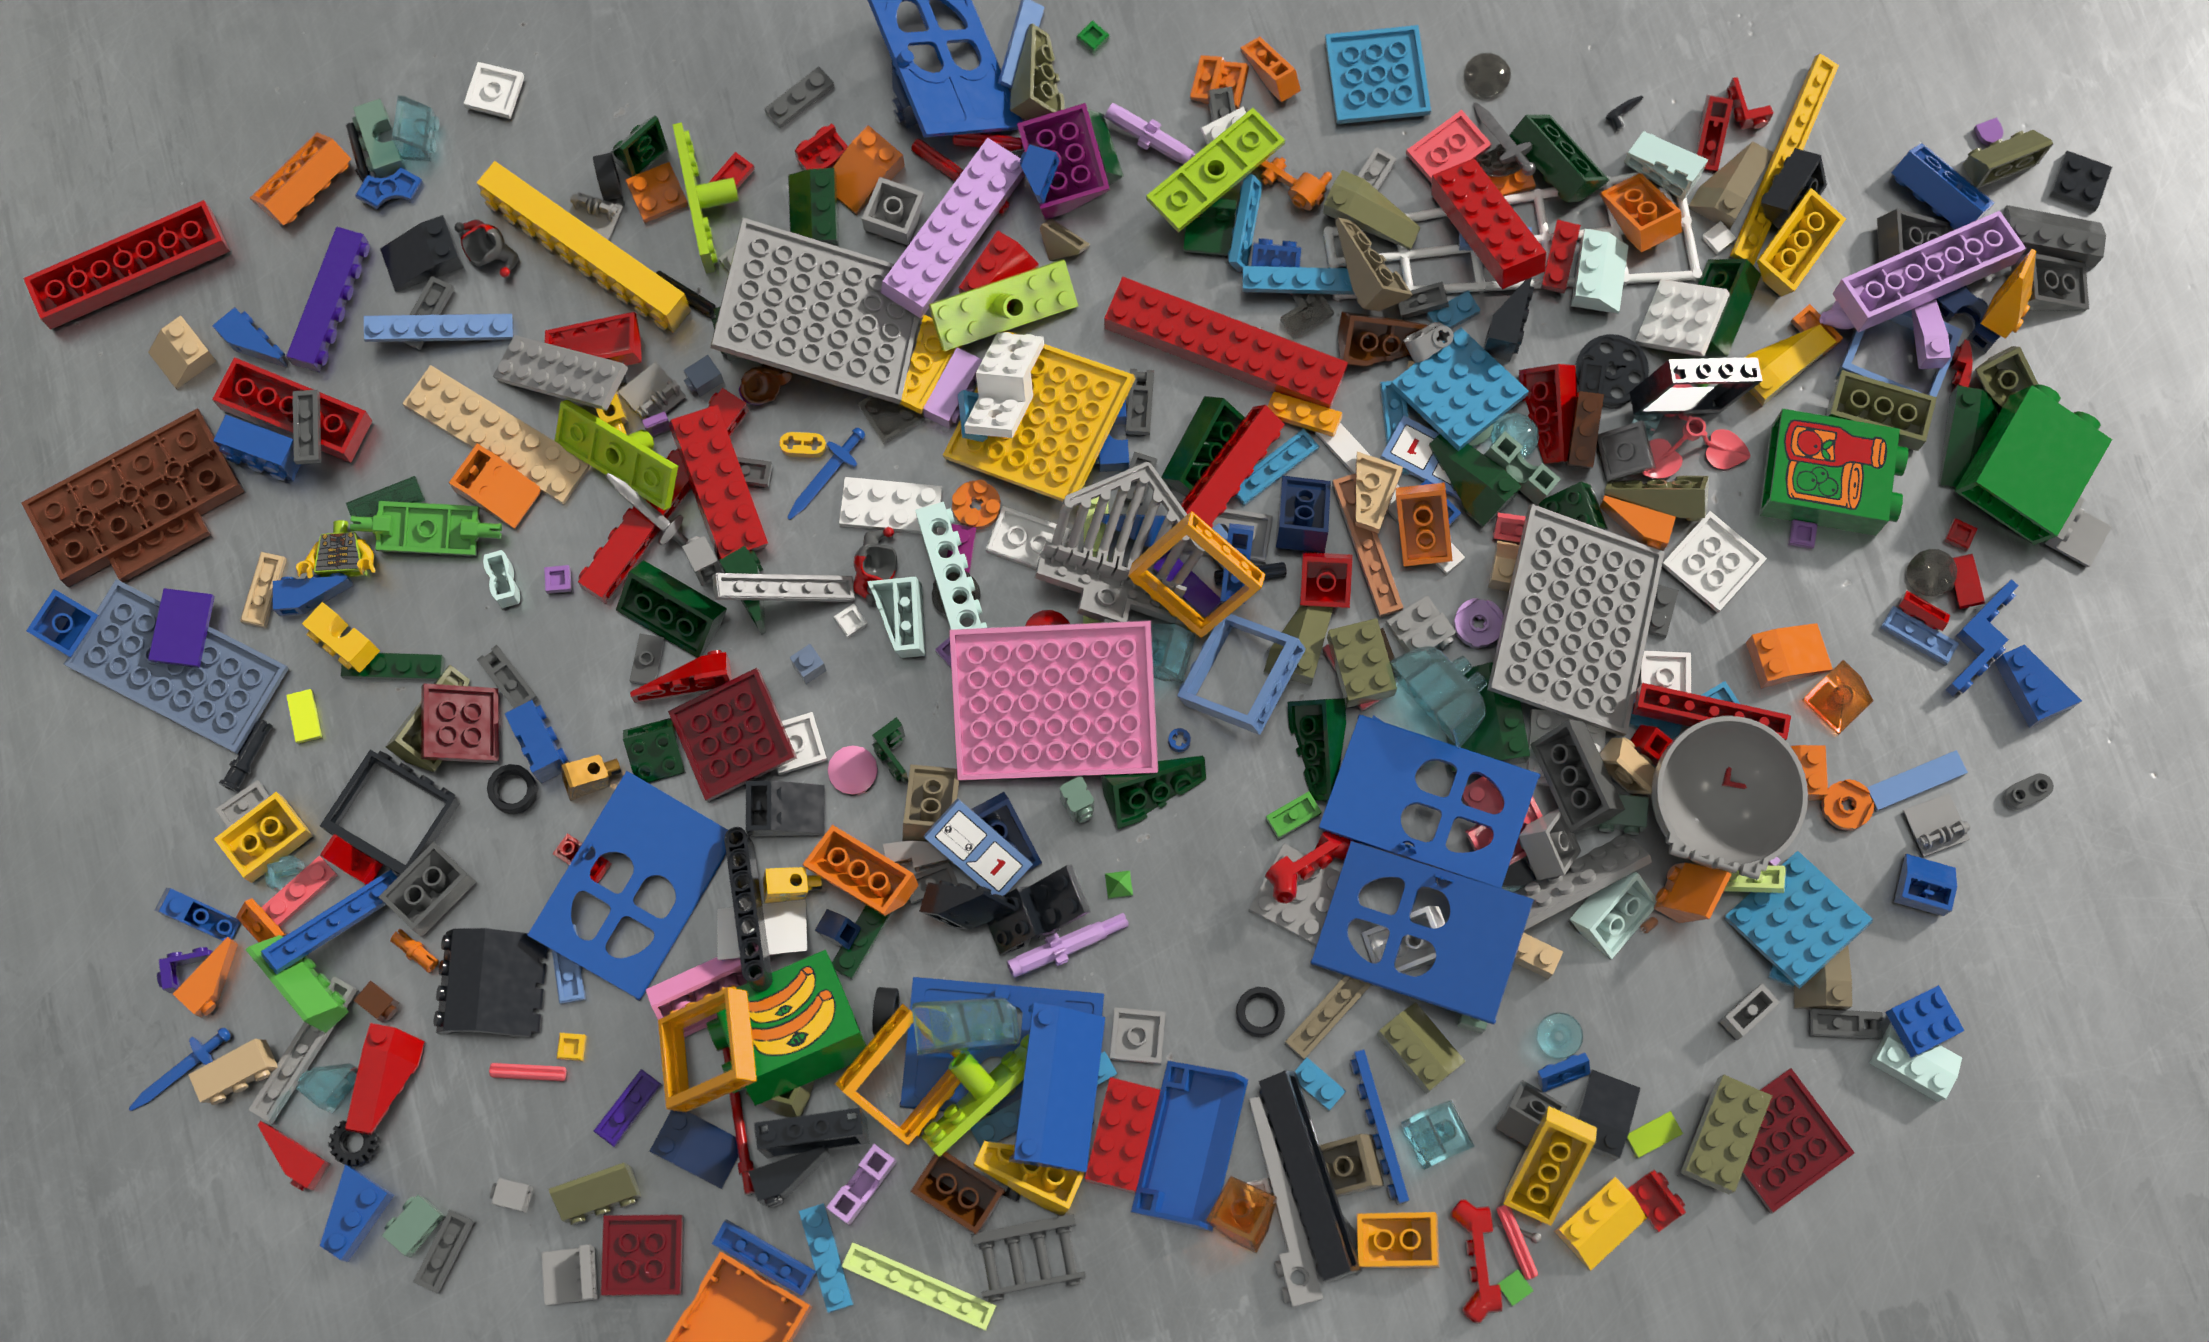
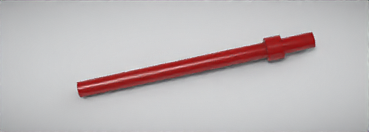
[722,1047,755,1195]

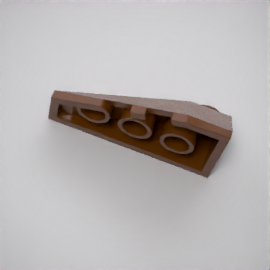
[1337,311,1440,366]

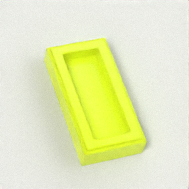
[286,689,322,744]

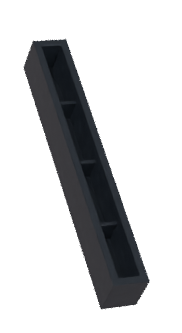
[1259,1070,1361,1281]

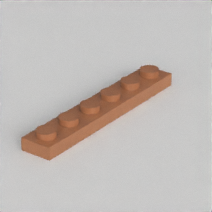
[1332,473,1403,618]

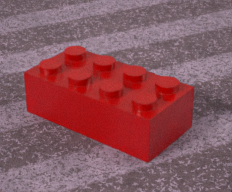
[1085,1077,1160,1194]

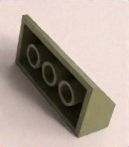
[1826,370,1937,451]

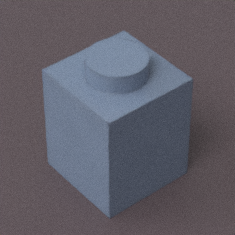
[683,355,724,397]
[790,644,827,684]

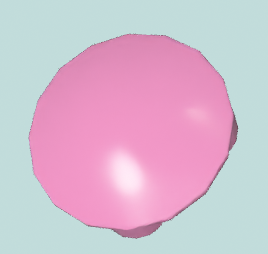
[828,746,878,795]

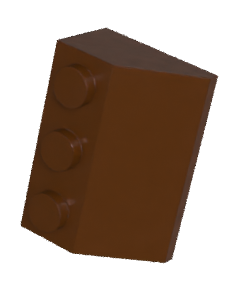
[910,1151,1005,1235]

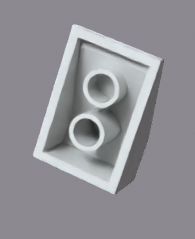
[1362,906,1445,973]

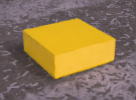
[556,1033,587,1061]

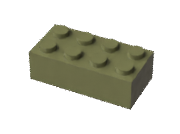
[1680,1074,1772,1195]

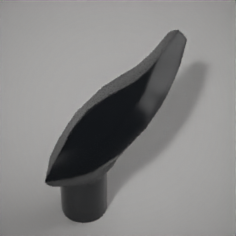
[1606,96,1643,130]

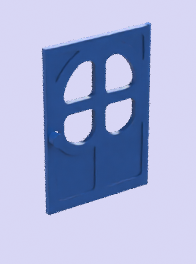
[868,0,1023,138]
[1319,714,1541,889]
[527,771,728,1001]
[1311,841,1534,1025]
[899,977,1104,1125]

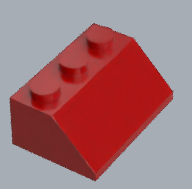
[959,230,1039,311]

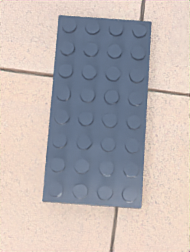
[64,579,289,754]

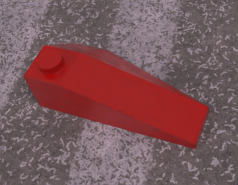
[1519,364,1577,464]
[630,650,732,703]
[345,1023,425,1135]

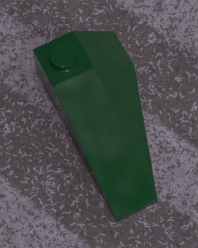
[1939,385,1999,489]
[1429,434,1522,528]
[1287,698,1346,800]
[1101,755,1207,829]

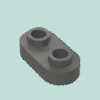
[2003,773,2054,810]

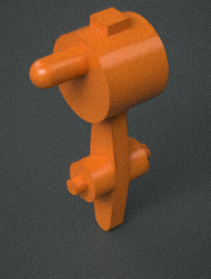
[1258,157,1332,211]

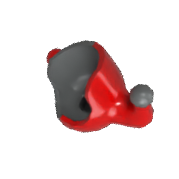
[455,219,519,278]
[853,527,897,604]

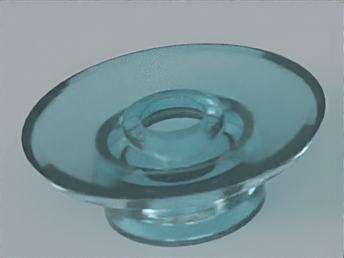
[1537,1013,1583,1059]

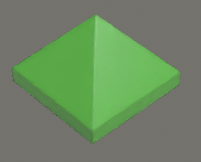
[1105,870,1133,899]

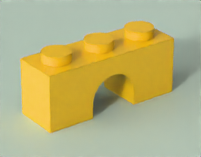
[302,602,380,673]

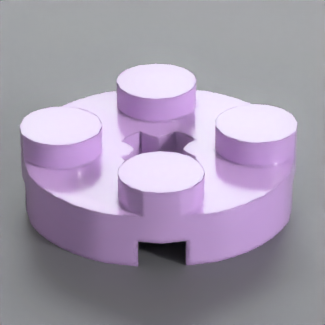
[1453,598,1504,649]

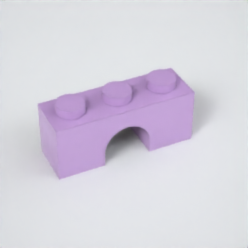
[826,1144,897,1226]

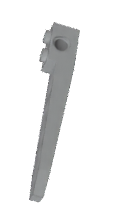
[1248,1097,1323,1308]

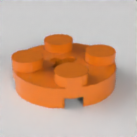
[952,479,1001,530]
[1821,779,1874,831]

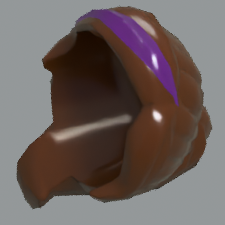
[738,364,793,405]

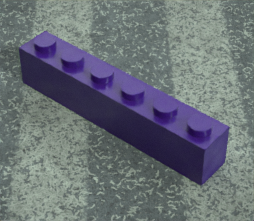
[286,226,370,373]

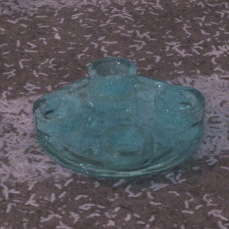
[1491,413,1539,458]

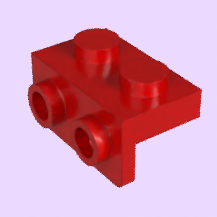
[795,124,848,170]

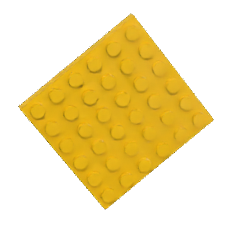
[943,331,1135,502]

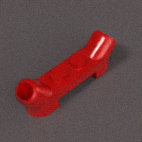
[1265,831,1362,903]
[1451,1199,1502,1324]

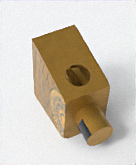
[561,755,621,801]

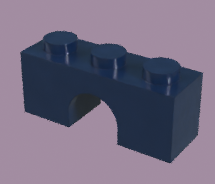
[1936,286,2001,353]

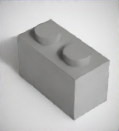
[682,536,722,586]
[1719,983,1780,1040]

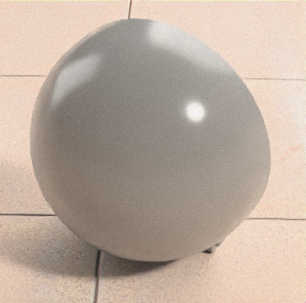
[1651,716,1808,880]

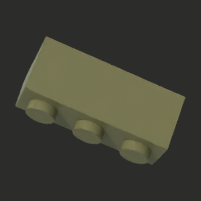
[1963,130,2053,188]
[1376,1002,1466,1094]
[549,1163,641,1225]

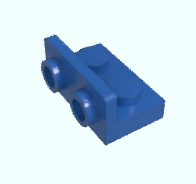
[1251,238,1301,267]

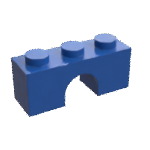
[1095,401,1129,472]

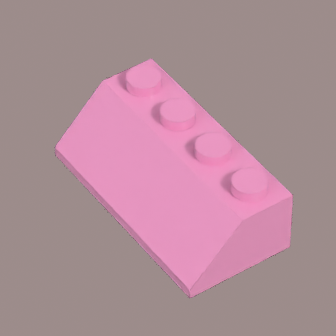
[646,957,755,1037]

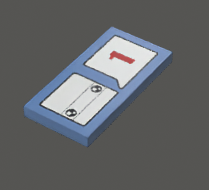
[1380,415,1461,501]
[924,798,1033,896]

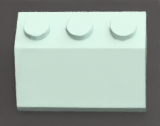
[1571,229,1628,314]
[1570,872,1657,959]
[1869,1022,1962,1102]

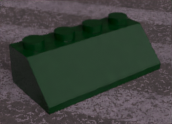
[1509,115,1609,202]
[1697,259,1761,357]
[1161,396,1245,496]
[616,560,727,658]

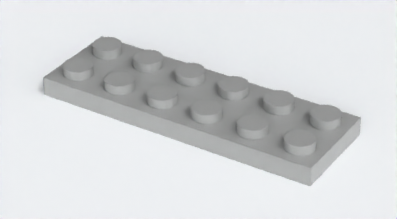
[493,335,628,411]
[1514,834,1652,930]

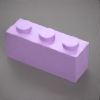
[923,348,982,429]

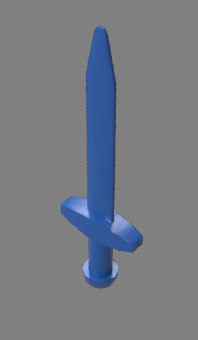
[788,428,865,519]
[129,1028,231,1111]

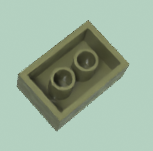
[1327,618,1397,708]

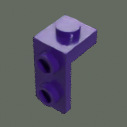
[157,947,213,993]

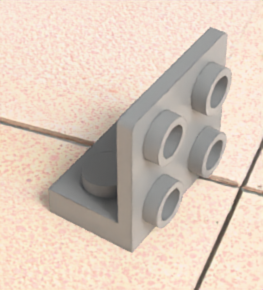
[2045,497,2111,567]
[542,1245,598,1305]

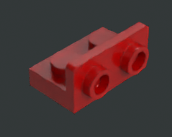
[1627,1170,1686,1233]

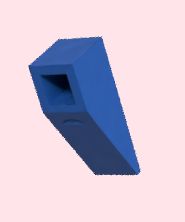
[212,307,287,367]
[273,573,353,616]
[154,888,240,941]

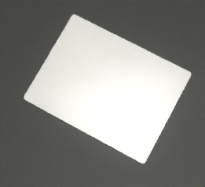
[717,900,807,960]

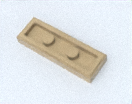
[240,552,287,629]

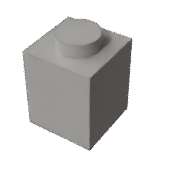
[490,1178,533,1213]

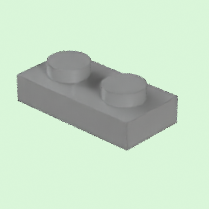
[1358,147,1397,190]
[215,780,269,828]

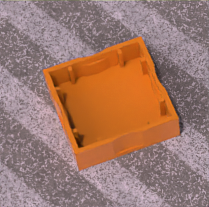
[666,1251,812,1342]

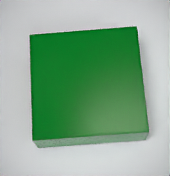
[1076,20,1110,54]

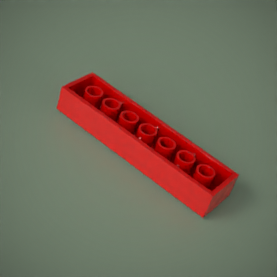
[23,200,230,330]

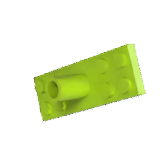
[1146,108,1285,233]
[672,123,739,274]
[928,260,1078,351]
[554,400,678,510]
[921,1034,1029,1157]

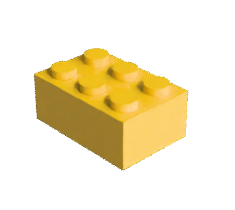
[214,792,313,883]

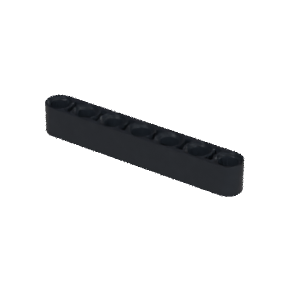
[724,827,773,992]

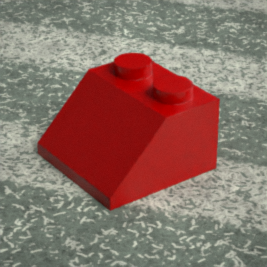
[1300,552,1353,608]

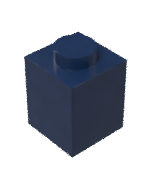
[814,909,861,950]

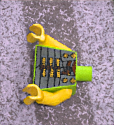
[296,520,376,578]

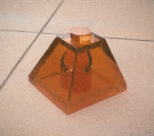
[1803,660,1873,735]
[1206,1176,1277,1253]

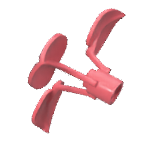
[1642,374,1751,479]

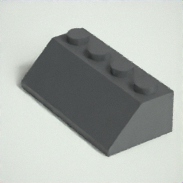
[2004,205,2106,268]
[1530,719,1625,833]

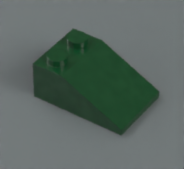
[611,116,668,177]
[719,546,766,635]

